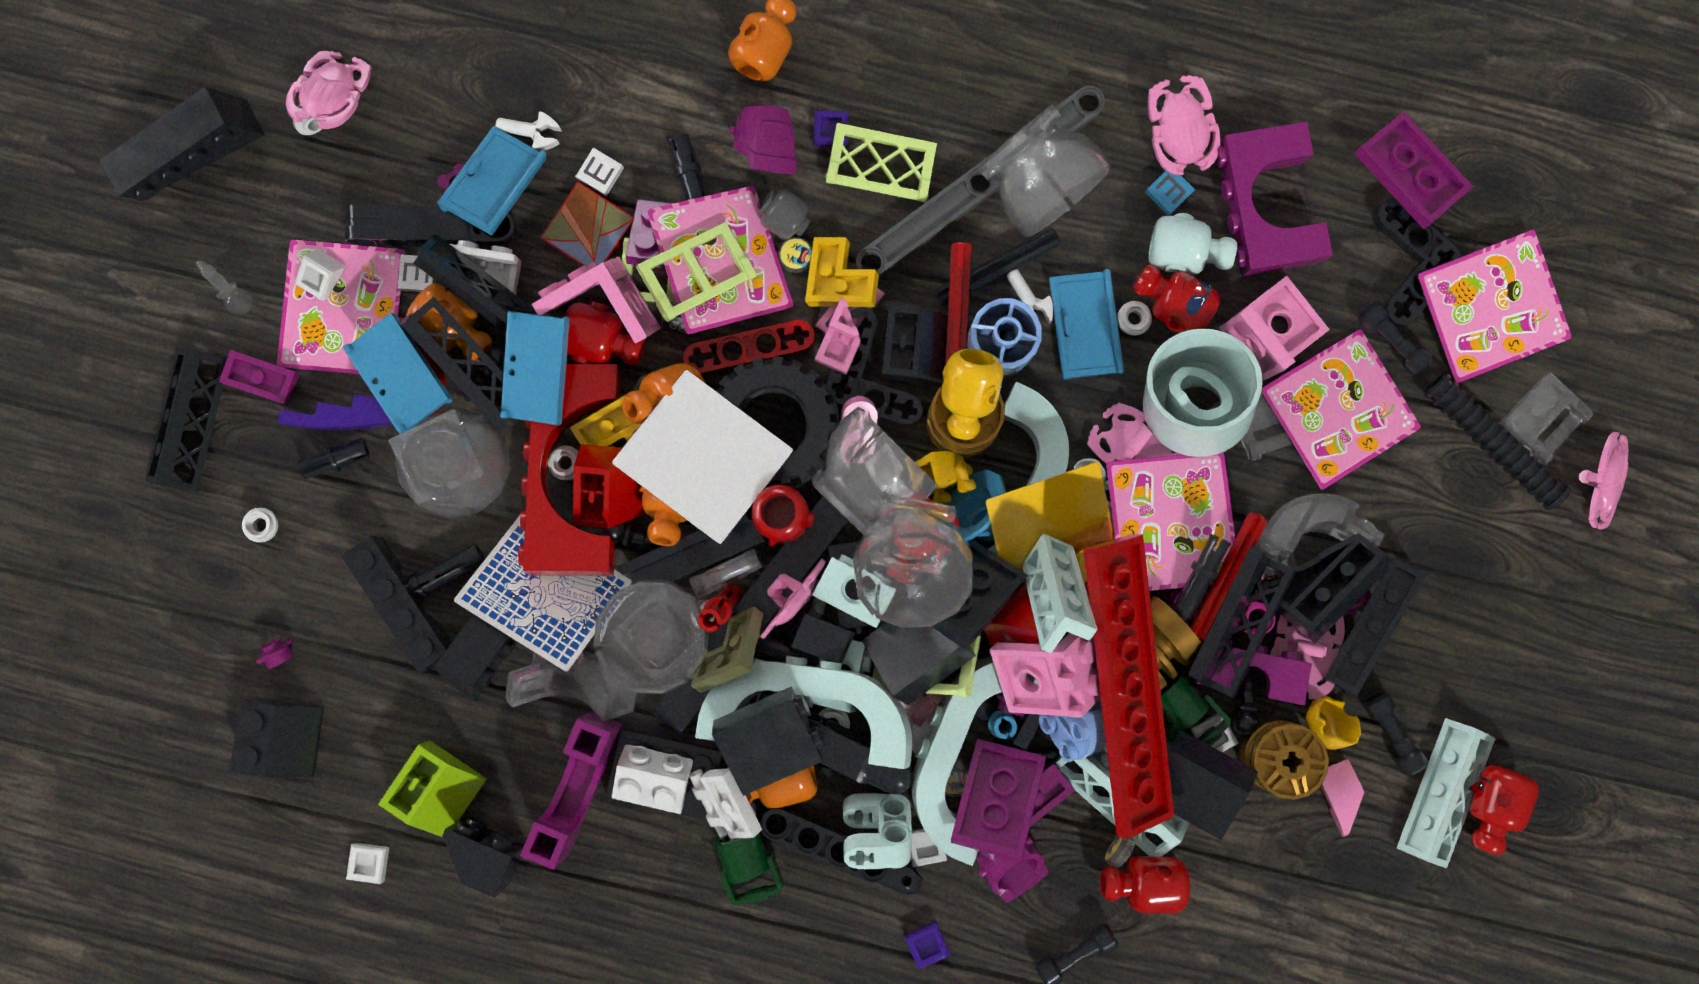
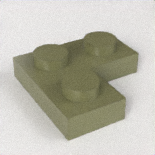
[691,606,764,693]

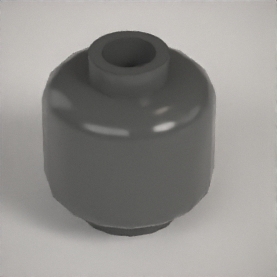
[758,188,811,240]

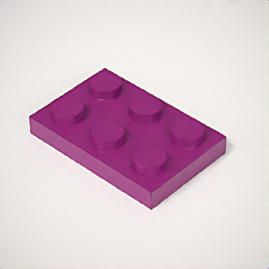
[1354,111,1473,229]
[951,739,1046,862]

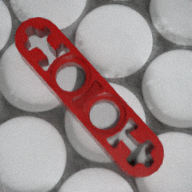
[683,320,815,375]

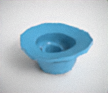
[945,469,1006,543]

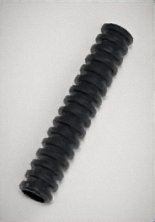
[1424,373,1570,510]

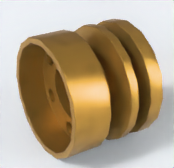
[927,386,1005,459]
[1150,596,1203,690]
[1239,719,1329,800]

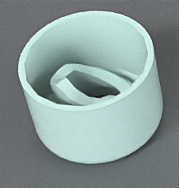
[1143,329,1262,457]

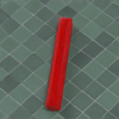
[945,242,972,366]
[1190,512,1267,642]

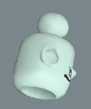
[1149,213,1237,275]

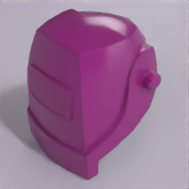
[729,104,797,174]
[976,835,1049,903]

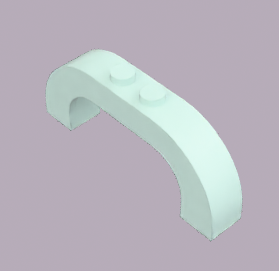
[925,382,1069,575]
[695,656,912,769]
[911,656,1039,866]

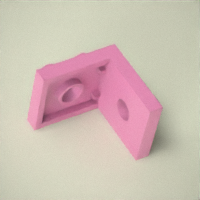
[532,256,661,344]
[1219,276,1330,381]
[989,633,1101,718]

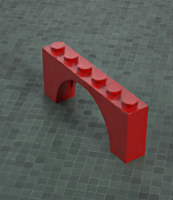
[518,364,622,576]

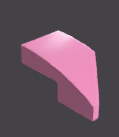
[815,298,860,375]
[1320,759,1364,837]

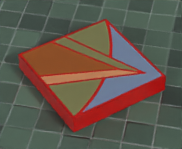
[540,181,634,266]

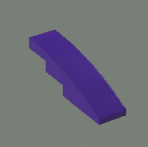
[278,394,431,431]

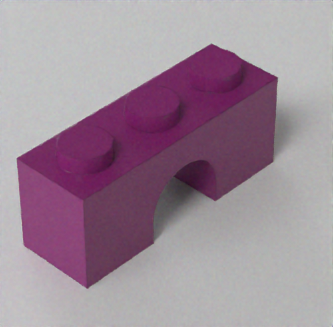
[1195,640,1312,706]

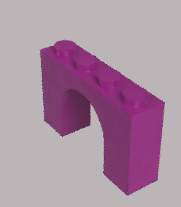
[1216,121,1333,276]
[520,711,623,870]

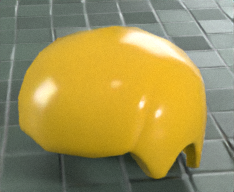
[1305,696,1361,750]

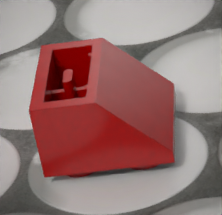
[573,444,646,529]

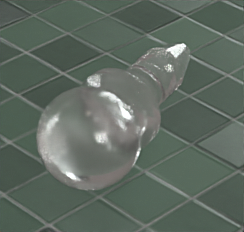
[197,260,253,315]

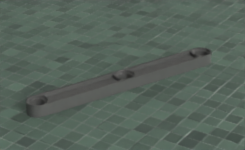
[856,86,1105,278]

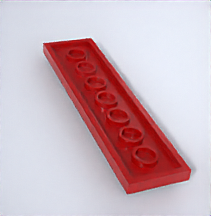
[1083,534,1174,839]

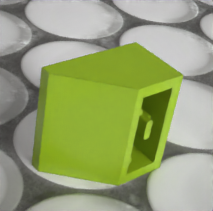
[378,740,487,837]

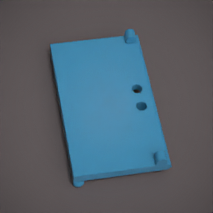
[437,126,547,236]
[1049,269,1124,380]
[500,311,570,425]
[343,313,453,436]

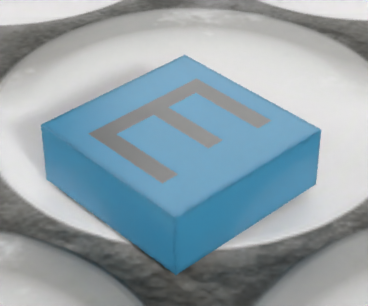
[1145,171,1195,216]

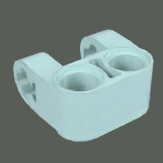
[843,793,912,869]

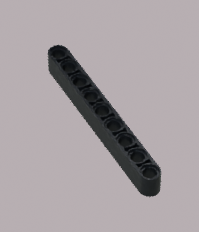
[653,470,871,734]

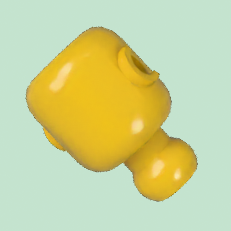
[941,349,1004,440]

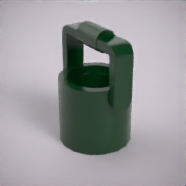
[1160,672,1231,746]
[714,833,784,906]

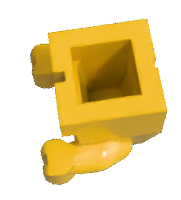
[912,451,976,506]

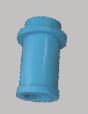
[988,710,1017,739]

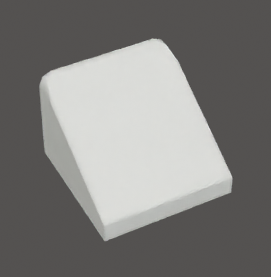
[294,250,345,301]

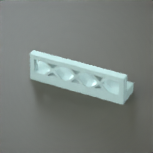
[1022,533,1097,653]
[1397,718,1495,868]
[1053,749,1189,856]

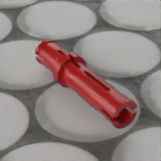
[698,583,744,632]

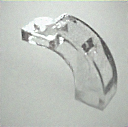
[1255,494,1385,563]
[505,652,638,722]

